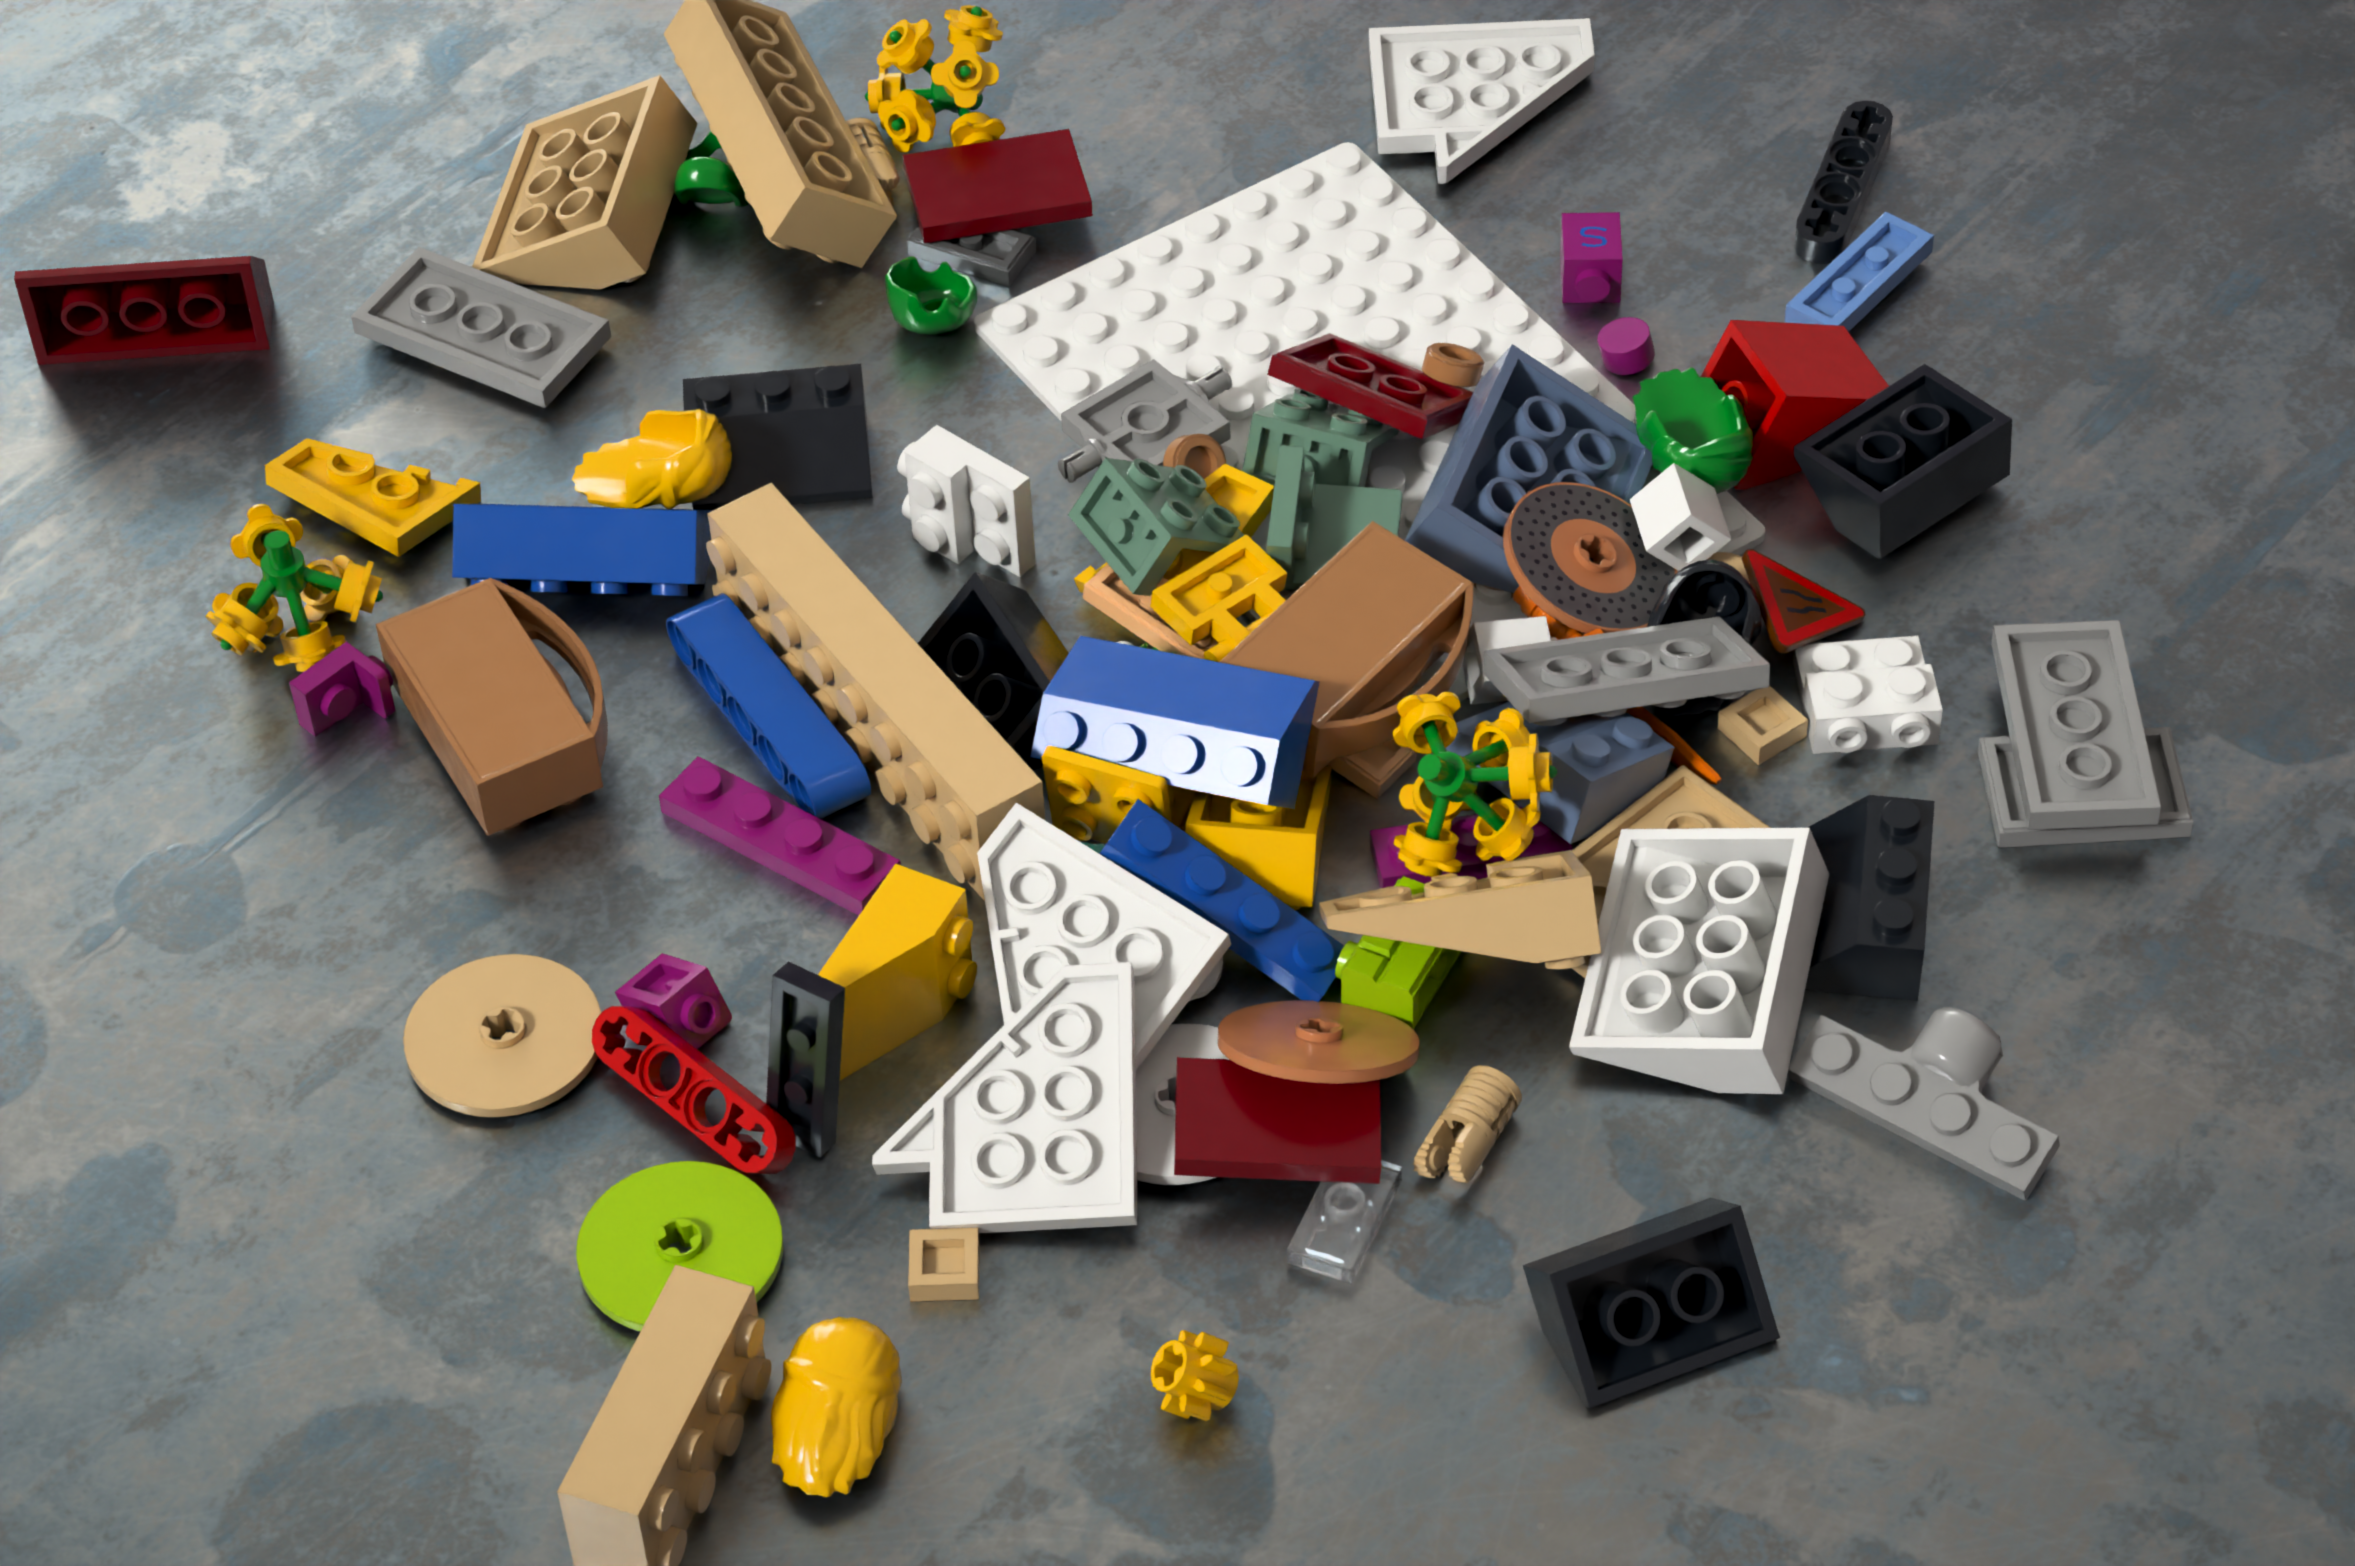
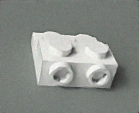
[897,425,1036,577]
[1793,636,1943,754]

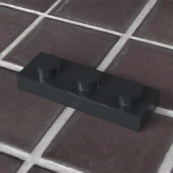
[766,961,845,1157]

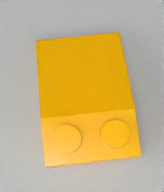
[1185,766,1332,911]
[818,863,977,1081]

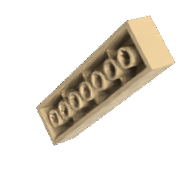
[706,483,1045,901]

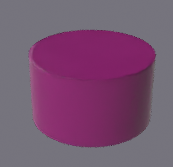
[1597,317,1655,375]

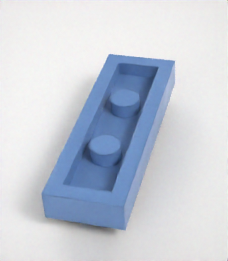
[1785,212,1934,332]

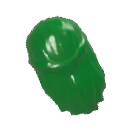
[1632,367,1753,494]

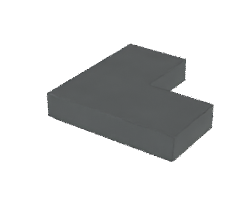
[907,225,1036,287]

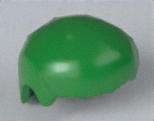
[885,257,977,335]

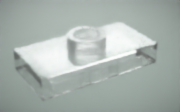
[1287,1160,1402,1284]

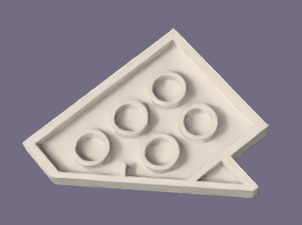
[977,803,1231,1070]
[872,962,1138,1233]

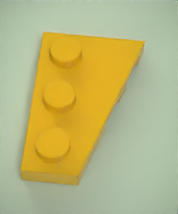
[265,438,481,557]

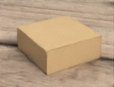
[1717,685,1808,765]
[908,1227,980,1302]

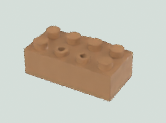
[1220,521,1473,778]
[376,578,608,836]

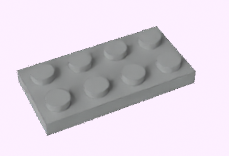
[351,247,611,408]
[1484,617,1770,726]
[1991,620,2161,830]

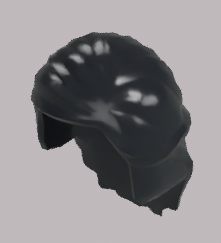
[1647,559,1762,718]

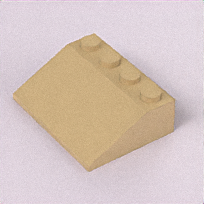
[472,75,698,289]

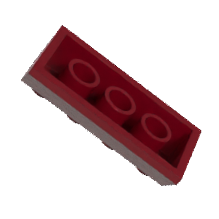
[14,256,274,365]

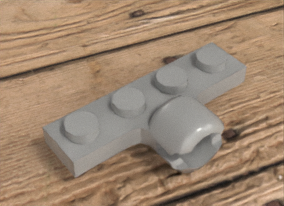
[1788,1007,2060,1201]

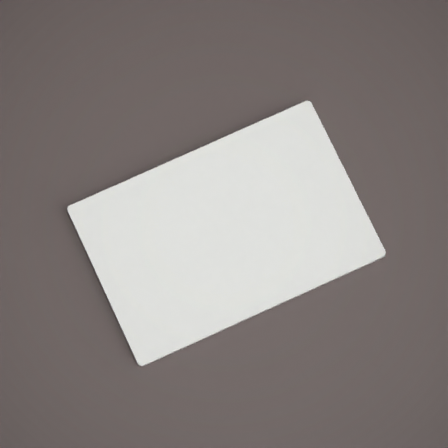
[974,142,1765,704]

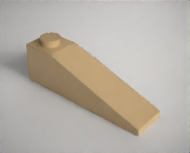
[1319,850,1601,970]

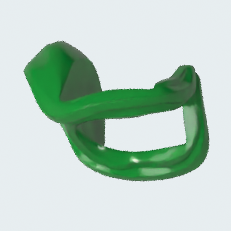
[674,130,749,207]

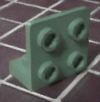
[1242,388,1399,487]
[1267,445,1402,590]
[1068,457,1244,596]

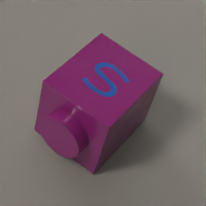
[1560,212,1623,303]

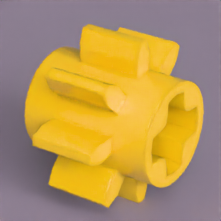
[1151,1330,1239,1421]

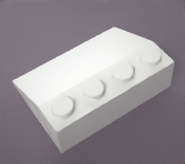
[1569,828,1829,1094]

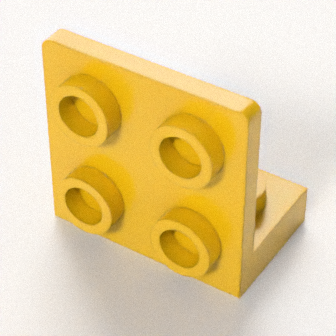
[1042,746,1196,843]

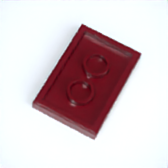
[902,129,1093,243]
[1267,333,1474,439]
[1174,1057,1381,1184]

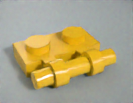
[1150,534,1287,662]

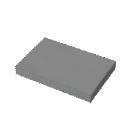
[1978,727,2194,848]

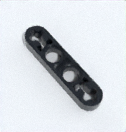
[1794,101,1893,264]

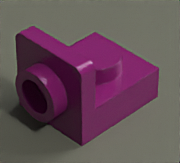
[289,641,396,737]
[615,953,732,1049]

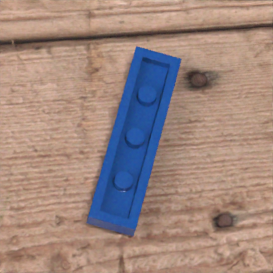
[1099,799,1344,1002]

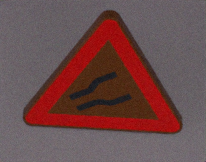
[1741,549,1866,653]

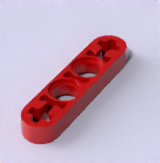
[592,1006,796,1174]

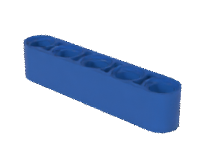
[666,593,871,819]

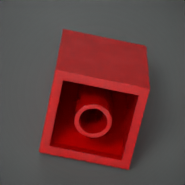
[1700,320,1889,490]

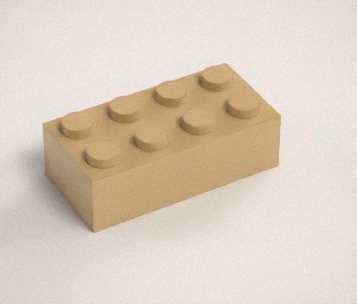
[557,1265,771,1566]

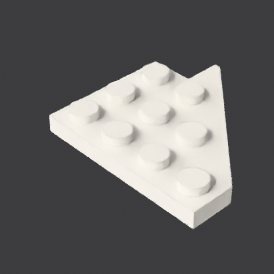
[1369,18,1595,184]

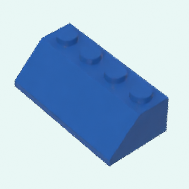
[452,504,714,596]
[1031,636,1320,809]

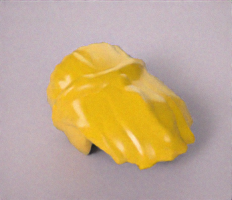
[572,409,732,509]
[771,1316,902,1498]

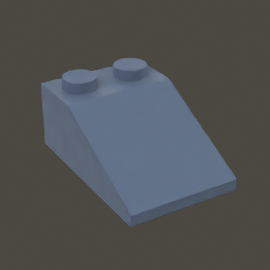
[1446,702,1675,844]

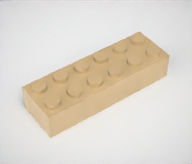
[664,0,897,268]

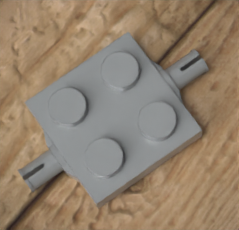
[1058,359,1232,483]

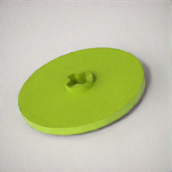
[576,1161,783,1332]

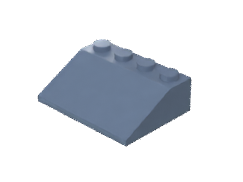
[1405,344,1653,593]

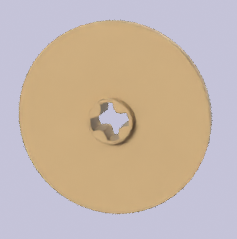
[403,954,601,1117]

